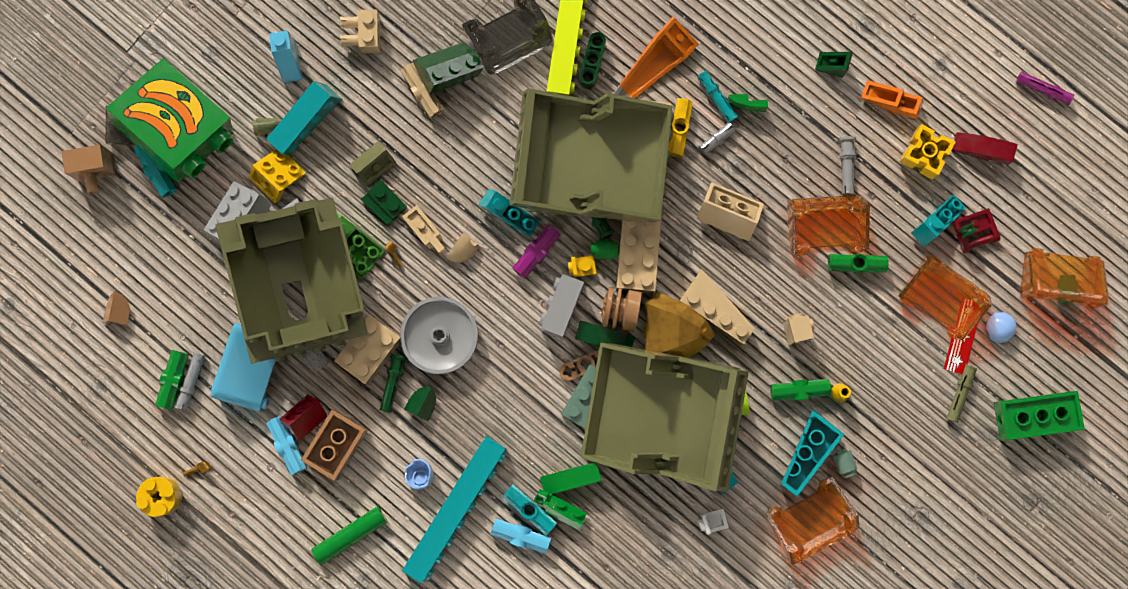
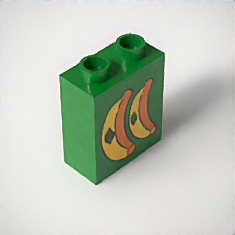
[106,58,234,183]

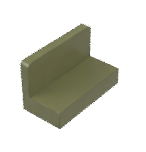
[350,141,396,186]

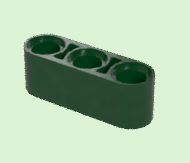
[580,32,606,89]

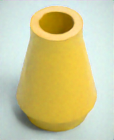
[831,383,851,403]

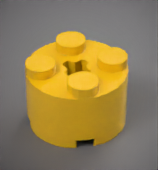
[136,477,182,517]

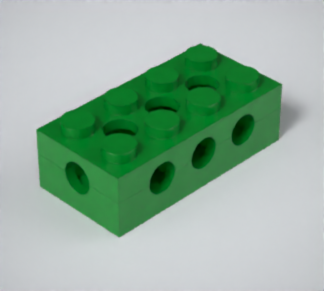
[993,391,1085,440]

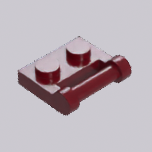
[952,208,1001,253]

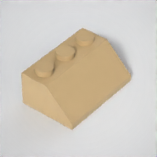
[696,182,764,241]

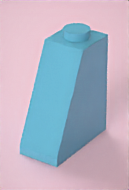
[269,30,302,83]

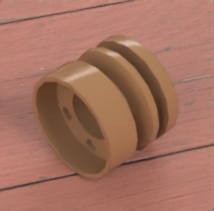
[601,287,642,332]

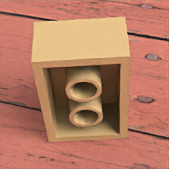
[334,314,401,385]

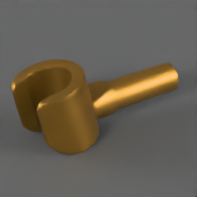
[385,241,403,267]
[183,461,212,476]

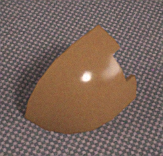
[103,291,130,325]

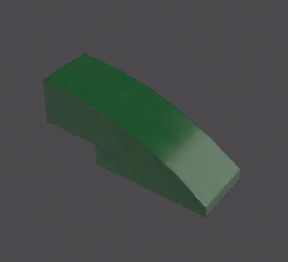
[575,320,635,348]

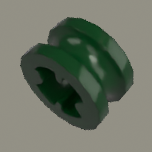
[958,222,978,238]

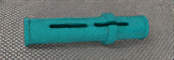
[697,70,738,123]

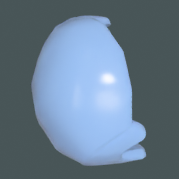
[986,312,1017,343]
[405,459,434,490]

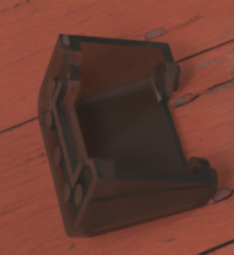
[461,0,553,75]

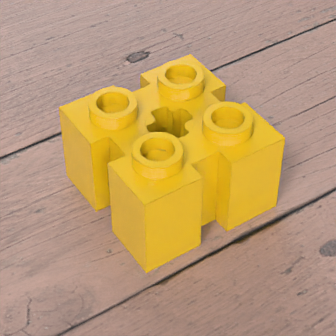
[899,124,955,179]

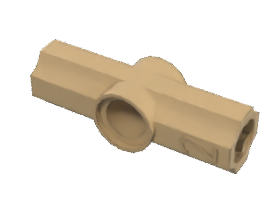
[401,63,444,119]

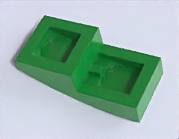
[727,93,768,112]

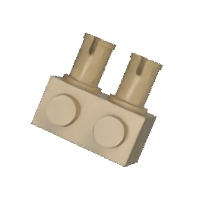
[340,10,381,53]

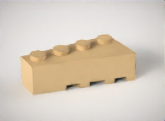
[679,269,755,346]

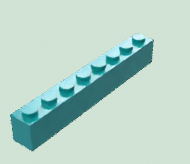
[402,436,507,584]

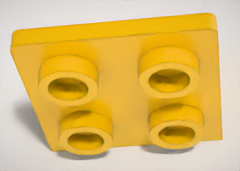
[248,149,306,203]

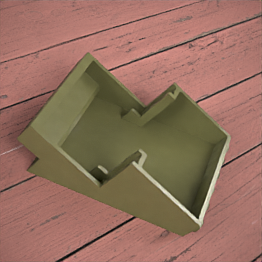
[510,88,674,222]
[581,343,749,491]

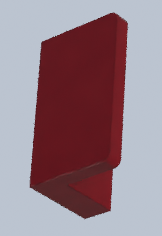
[279,394,327,441]

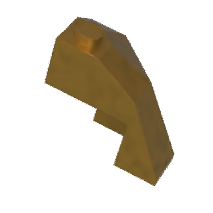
[643,292,715,358]

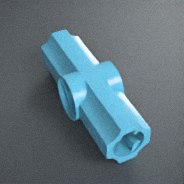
[266,416,307,475]
[490,518,551,554]

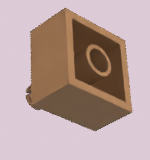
[61,144,116,194]

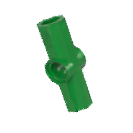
[828,254,889,273]
[155,350,189,410]
[770,379,831,401]

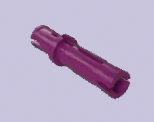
[1016,71,1074,105]

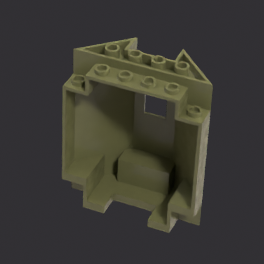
[215,197,368,364]

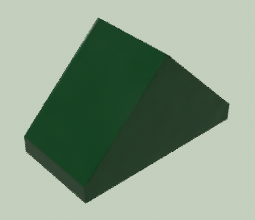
[815,52,853,78]

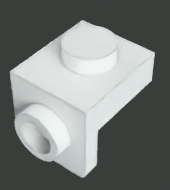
[698,509,729,535]

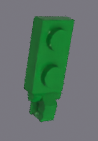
[534,489,587,530]

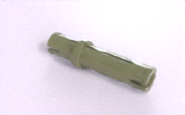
[946,365,977,423]

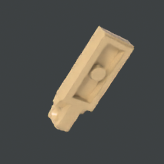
[402,205,446,254]

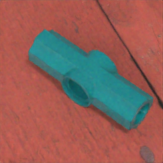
[134,146,177,198]
[502,484,557,535]

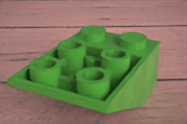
[337,213,386,280]

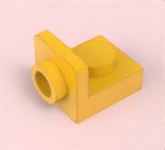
[568,256,596,278]

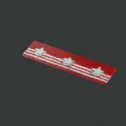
[943,298,983,374]

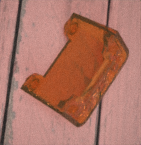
[787,195,870,256]
[1020,248,1109,308]
[898,253,992,341]
[765,477,859,564]

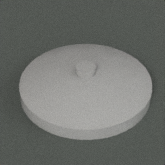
[400,297,478,374]

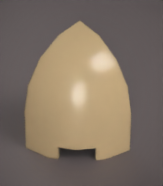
[447,233,480,263]

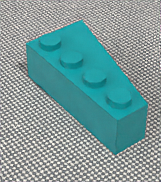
[266,81,342,155]
[780,410,844,498]

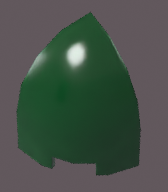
[404,387,436,421]

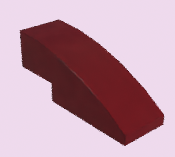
[951,132,1018,165]

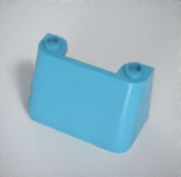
[210,323,275,412]

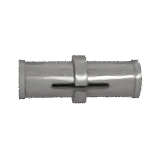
[698,123,735,155]

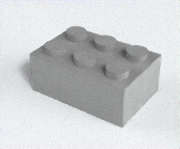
[204,181,273,239]
[539,274,584,340]

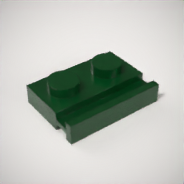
[361,180,407,226]

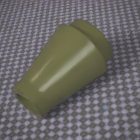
[251,117,280,137]

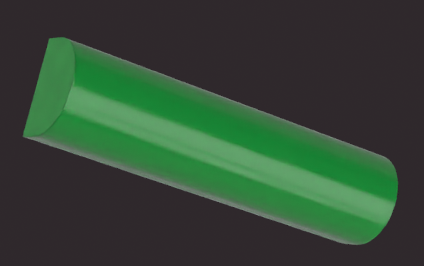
[311,506,388,565]

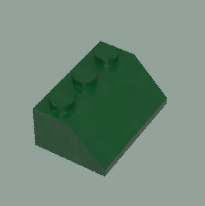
[413,43,484,94]

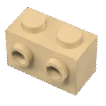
[783,313,814,345]

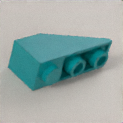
[479,189,540,237]
[911,194,966,247]

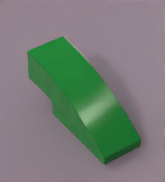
[540,462,602,494]

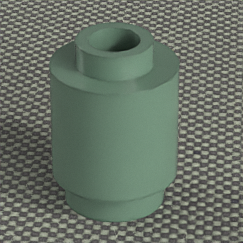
[833,448,857,478]

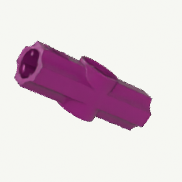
[512,224,561,279]

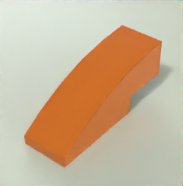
[861,80,924,119]

